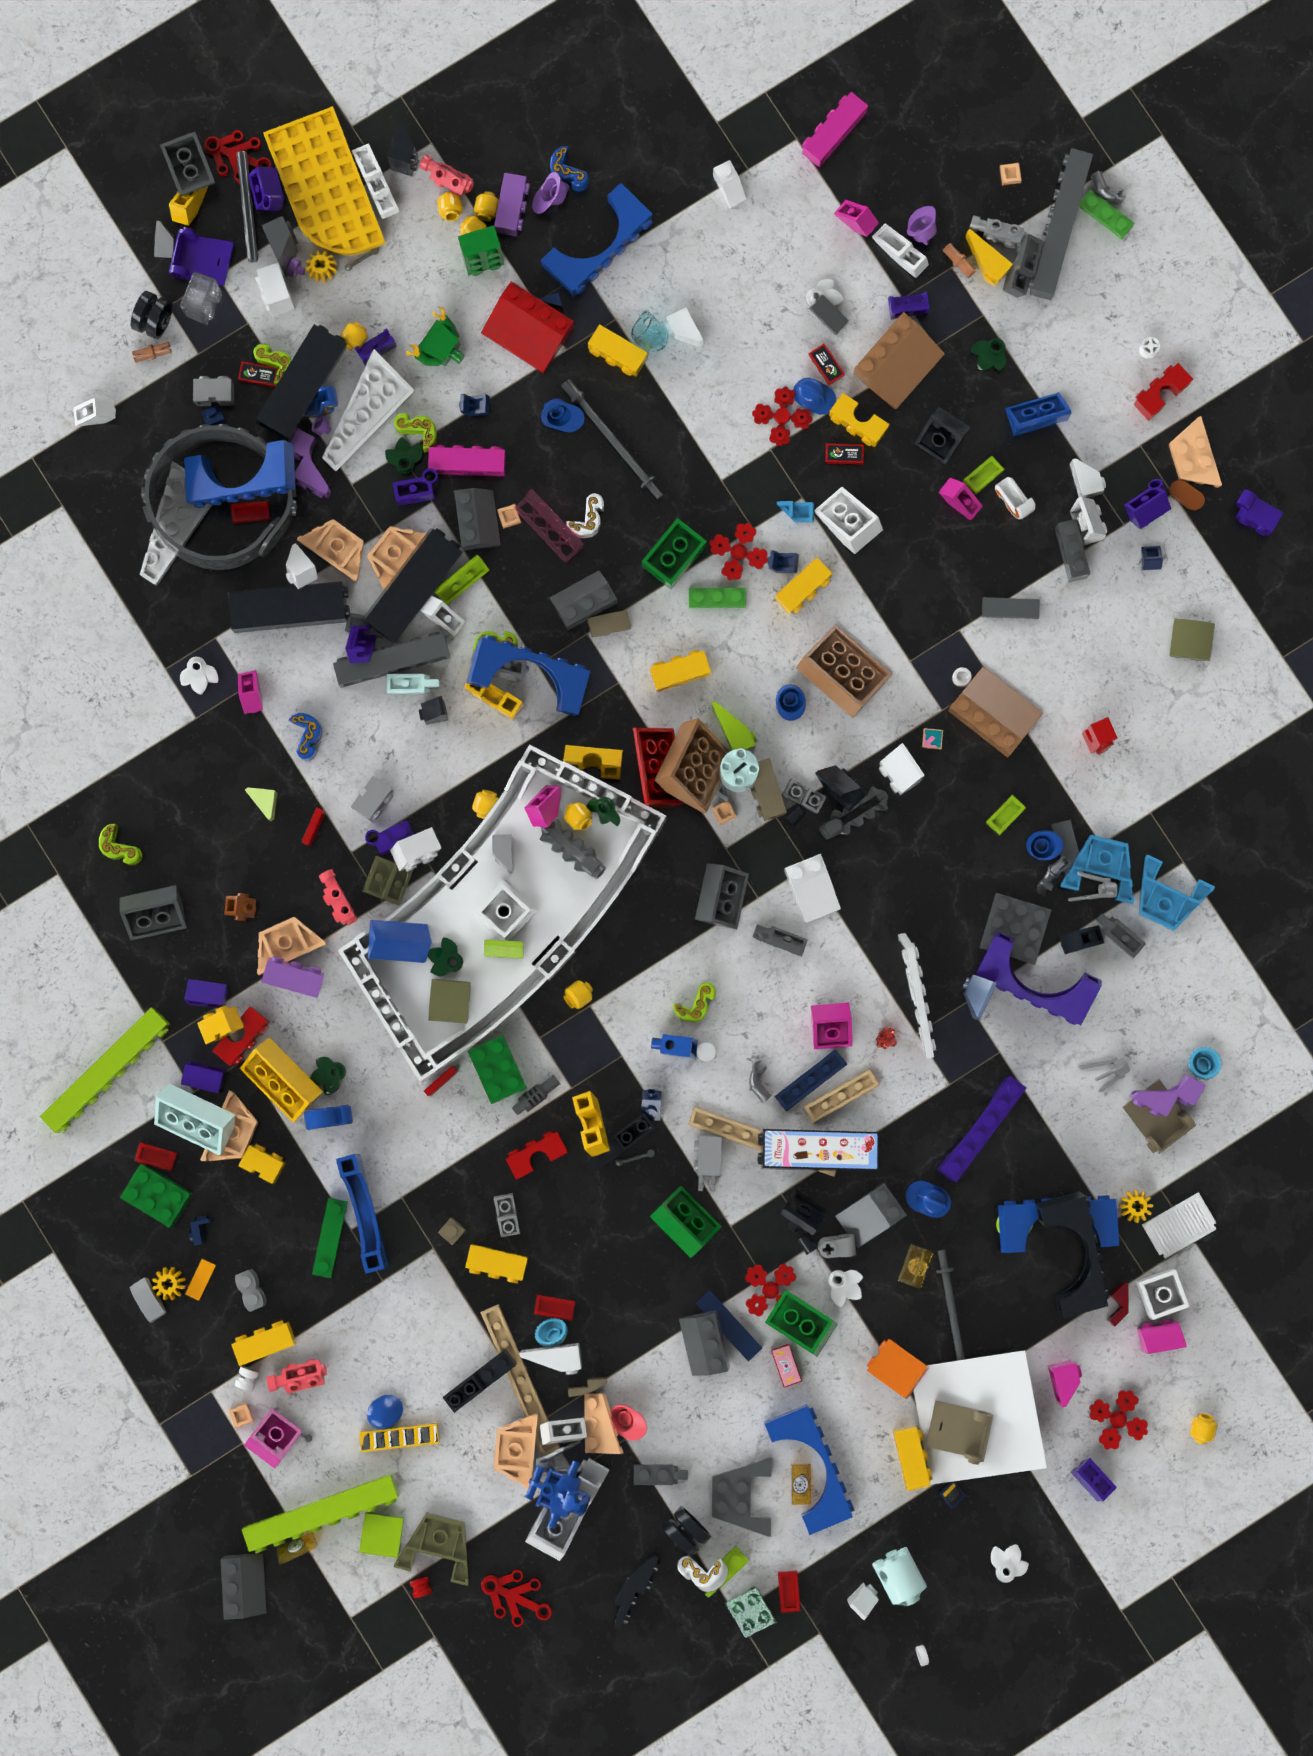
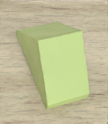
[245,788,277,821]

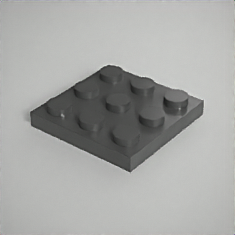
[979,893,1051,965]

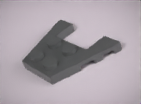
[712,1458,771,1537]

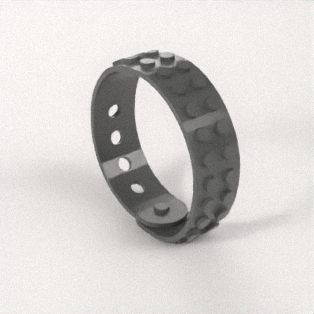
[141,424,297,570]

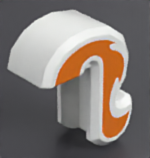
[995,477,1035,519]

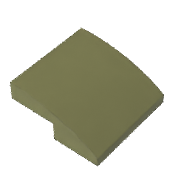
[1169,618,1215,661]
[362,856,413,906]
[428,979,471,1024]

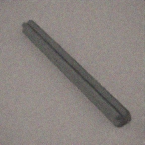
[237,151,258,262]

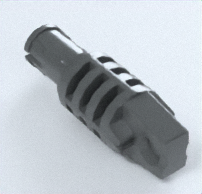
[512,1075,561,1115]

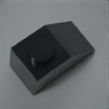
[419,696,448,725]
[1059,925,1104,954]

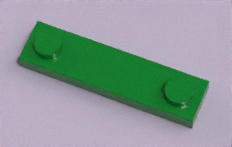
[312,1198,348,1278]

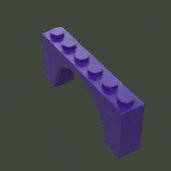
[976,931,1102,1026]
[936,1076,1026,1182]

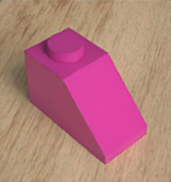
[834,200,879,237]
[939,478,983,520]
[238,670,263,714]
[524,785,561,828]

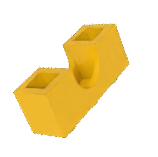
[829,393,890,447]
[464,682,524,721]
[563,745,623,780]
[572,1091,610,1157]

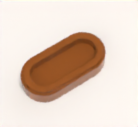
[1169,480,1205,511]

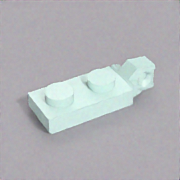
[387,674,440,694]

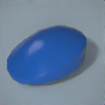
[775,684,806,721]
[1026,830,1064,860]
[367,1395,403,1429]

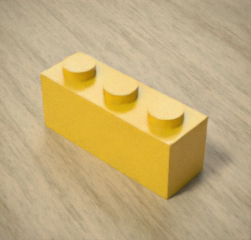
[588,324,648,377]
[775,557,833,615]
[650,650,711,692]
[465,1244,528,1283]
[231,1320,297,1366]
[893,1426,933,1491]

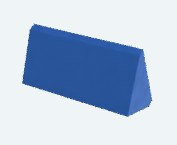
[1005,392,1072,436]
[368,920,432,963]

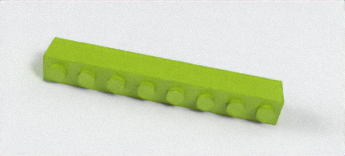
[39,1007,171,1133]
[242,1473,400,1553]

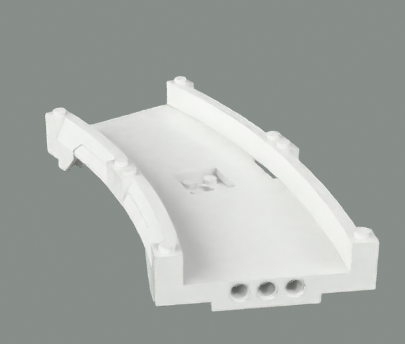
[338,744,666,1083]

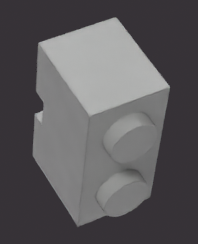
[193,376,234,406]
[351,776,393,822]

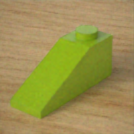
[711,701,757,751]

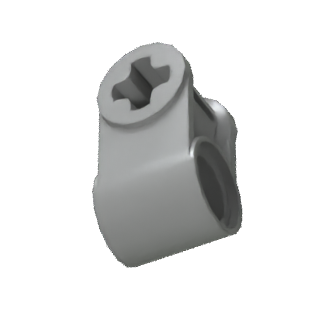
[818,1234,856,1258]

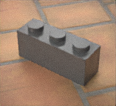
[1055,519,1091,582]

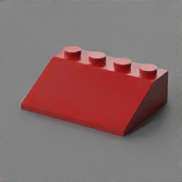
[481,281,575,374]
[633,728,684,808]

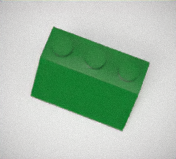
[650,1185,722,1258]

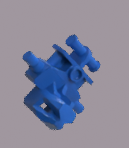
[524,1461,591,1529]

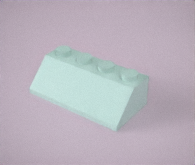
[154,1083,235,1155]

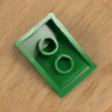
[765,1290,838,1357]

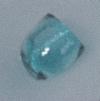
[631,311,668,352]

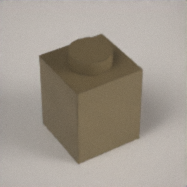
[438,1217,466,1245]

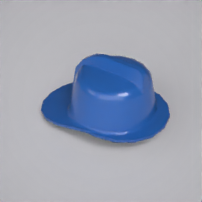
[793,378,836,415]
[541,399,585,432]
[905,1181,951,1218]

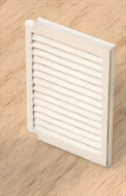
[1142,1192,1216,1259]

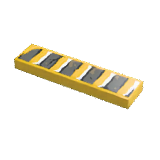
[359,1423,439,1452]

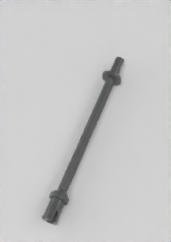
[561,379,663,500]
[936,1250,965,1361]

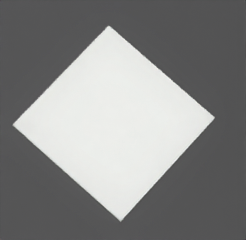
[914,1350,1047,1485]

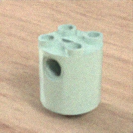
[720,748,759,792]
[872,1547,927,1606]

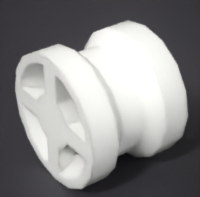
[1139,337,1160,359]

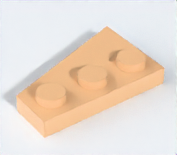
[584,1393,623,1454]

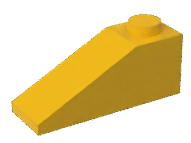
[169,186,208,226]
[965,229,1013,287]

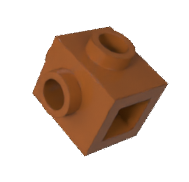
[224,893,256,921]

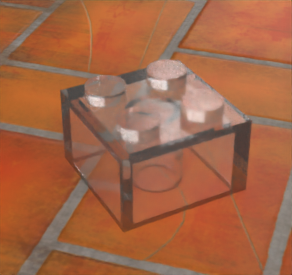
[180,271,222,325]

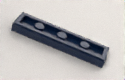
[775,1049,847,1112]
[696,1290,762,1361]

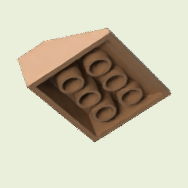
[853,312,945,410]
[796,624,893,718]
[948,666,1043,758]
[655,718,730,813]

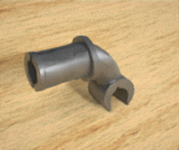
[1091,171,1126,204]
[1037,856,1071,894]
[749,1061,772,1103]

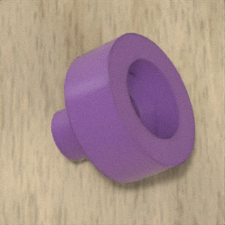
[287,257,306,278]
[312,415,332,435]

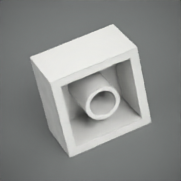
[255,263,295,316]
[390,827,441,871]
[1135,1268,1189,1320]

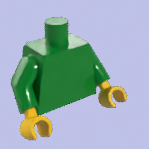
[406,306,465,366]

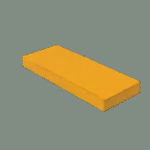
[185,1259,216,1301]

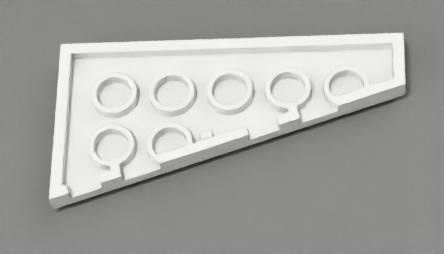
[322,349,415,471]
[140,461,212,586]
[898,933,936,1059]

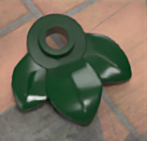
[970,338,1006,371]
[385,437,423,474]
[586,796,620,826]
[428,937,463,976]
[310,1057,346,1095]

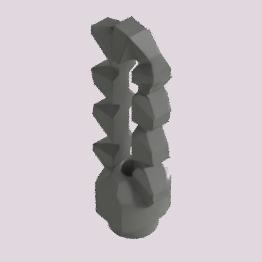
[819,786,888,840]
[540,819,606,879]

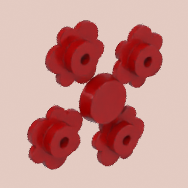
[752,386,813,446]
[710,523,768,581]
[745,1264,796,1317]
[1089,1390,1148,1449]

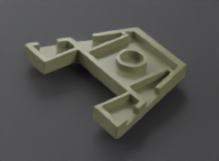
[394,1513,469,1586]

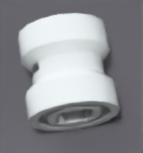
[234,1366,259,1391]

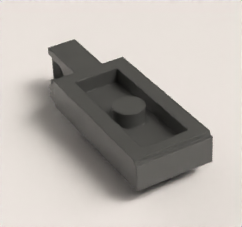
[1096,913,1146,959]
[753,925,808,957]
[634,1464,688,1485]

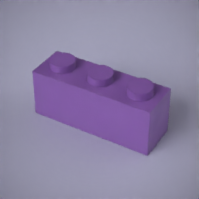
[494,173,530,236]
[261,956,324,998]

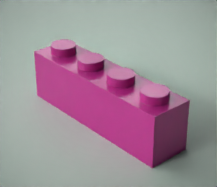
[802,92,868,168]
[428,445,506,476]

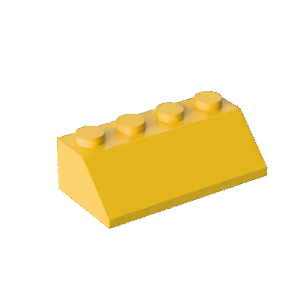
[240,1038,323,1123]

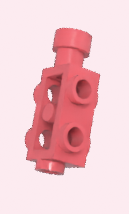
[419,154,474,196]
[319,869,358,926]
[266,1359,327,1394]

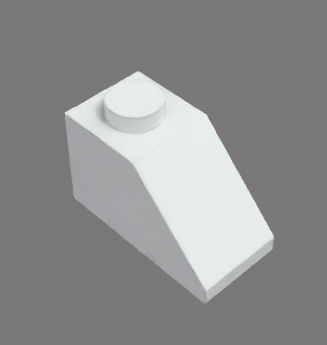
[713,160,747,208]
[664,307,703,347]
[74,397,116,426]
[1070,459,1106,498]
[286,543,318,589]
[420,595,465,637]
[847,1582,879,1620]

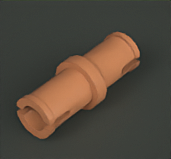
[943,243,976,278]
[132,341,172,363]

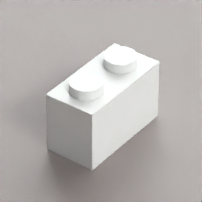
[540,1418,587,1445]

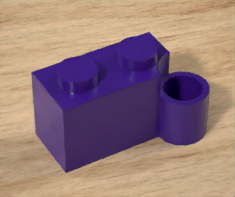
[248,167,284,211]
[393,468,439,506]
[1124,479,1172,529]
[1235,490,1283,536]
[365,820,414,856]

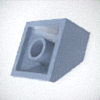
[963,975,997,1020]

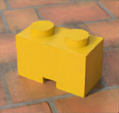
[197,1005,244,1044]
[238,1144,286,1184]

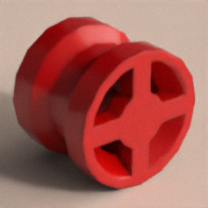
[410,1577,432,1598]

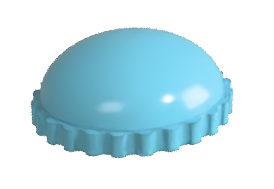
[1188,1047,1222,1080]
[535,1318,568,1347]

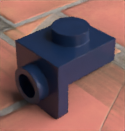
[459,394,490,417]
[201,404,227,426]
[768,550,799,573]
[641,1089,662,1121]
[189,1215,213,1246]

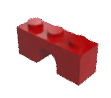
[1134,363,1194,421]
[1082,717,1118,755]
[213,1006,270,1066]
[506,1130,568,1180]

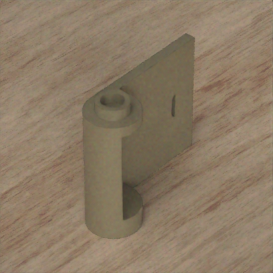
[1122,1079,1196,1154]
[926,1400,993,1465]

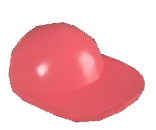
[611,1405,647,1441]

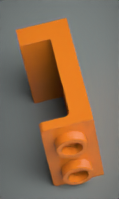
[867,1339,929,1399]

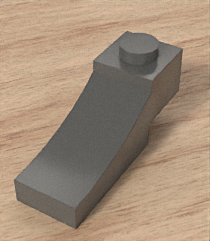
[1003,234,1043,298]

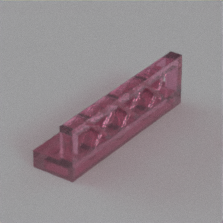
[514,489,584,563]

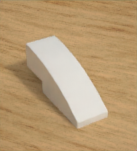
[872,224,929,278]

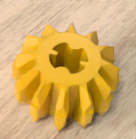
[305,250,337,283]
[1119,1189,1153,1223]
[152,1267,186,1300]

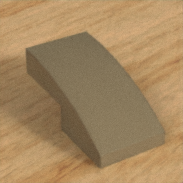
[587,610,631,638]
[568,1377,608,1397]

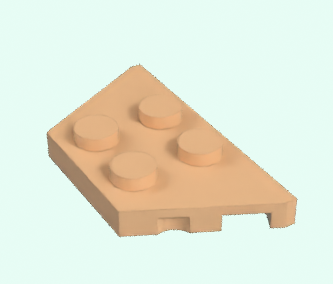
[1169,416,1222,487]
[297,519,364,582]
[367,526,426,589]
[257,917,327,975]
[200,1091,259,1161]
[494,1414,538,1489]

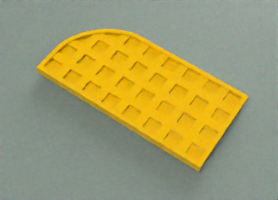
[263,106,386,256]

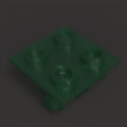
[725,1586,777,1638]

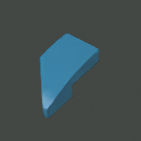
[777,501,814,523]

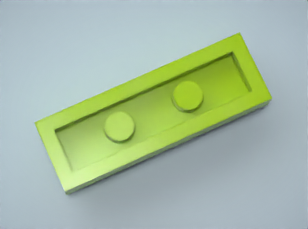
[434,555,489,605]

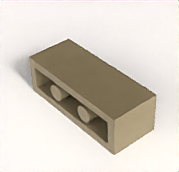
[751,758,787,821]

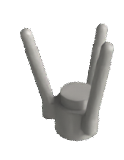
[1068,872,1117,902]
[1078,1057,1130,1092]
[536,1441,581,1474]

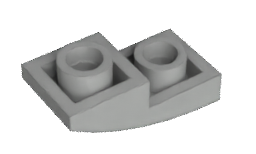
[782,779,826,814]
[494,1193,520,1237]
[129,1277,167,1323]

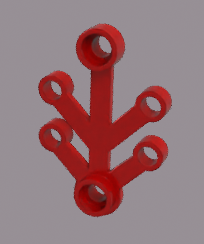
[204,130,272,184]
[481,1569,552,1627]

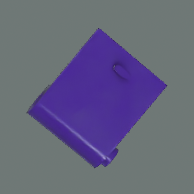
[168,227,235,286]

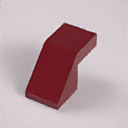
[1107,1281,1129,1327]

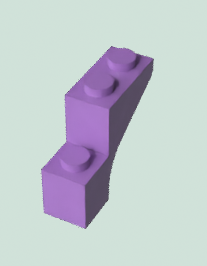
[290,429,331,498]
[1129,1074,1206,1118]

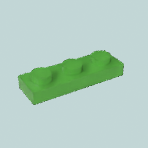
[1079,189,1135,240]
[689,588,746,608]

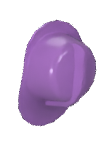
[532,172,569,214]
[907,206,937,245]

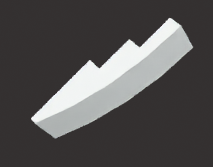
[352,143,399,219]

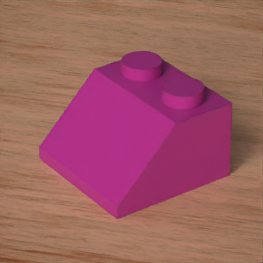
[811,1002,852,1049]
[1137,1319,1187,1354]
[1047,1360,1082,1408]
[244,1408,303,1469]

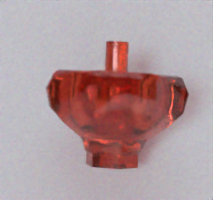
[876,1027,897,1049]

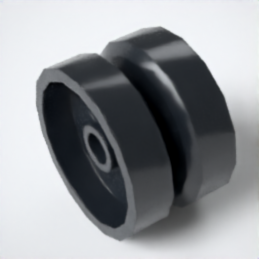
[130,291,173,339]
[662,1506,712,1557]

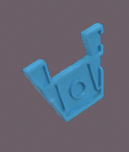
[1060,835,1134,904]
[1138,854,1215,931]

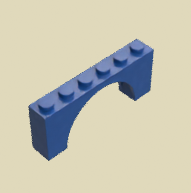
[541,183,653,297]
[184,440,295,508]
[466,635,590,716]
[336,1154,389,1274]
[998,1195,1120,1253]
[764,1404,855,1535]

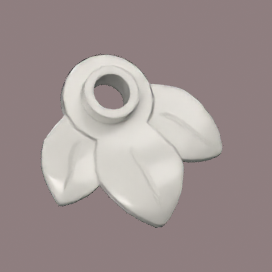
[806,279,843,306]
[180,657,219,695]
[828,1270,863,1307]
[991,1544,1029,1583]

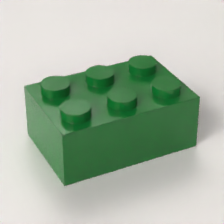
[458,225,504,276]
[641,518,707,589]
[467,1035,528,1104]
[120,1164,194,1228]

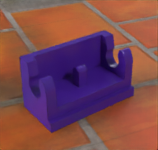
[888,292,930,319]
[355,328,397,366]
[345,625,377,664]
[184,979,228,1009]
[181,1061,226,1093]
[1071,1458,1117,1502]

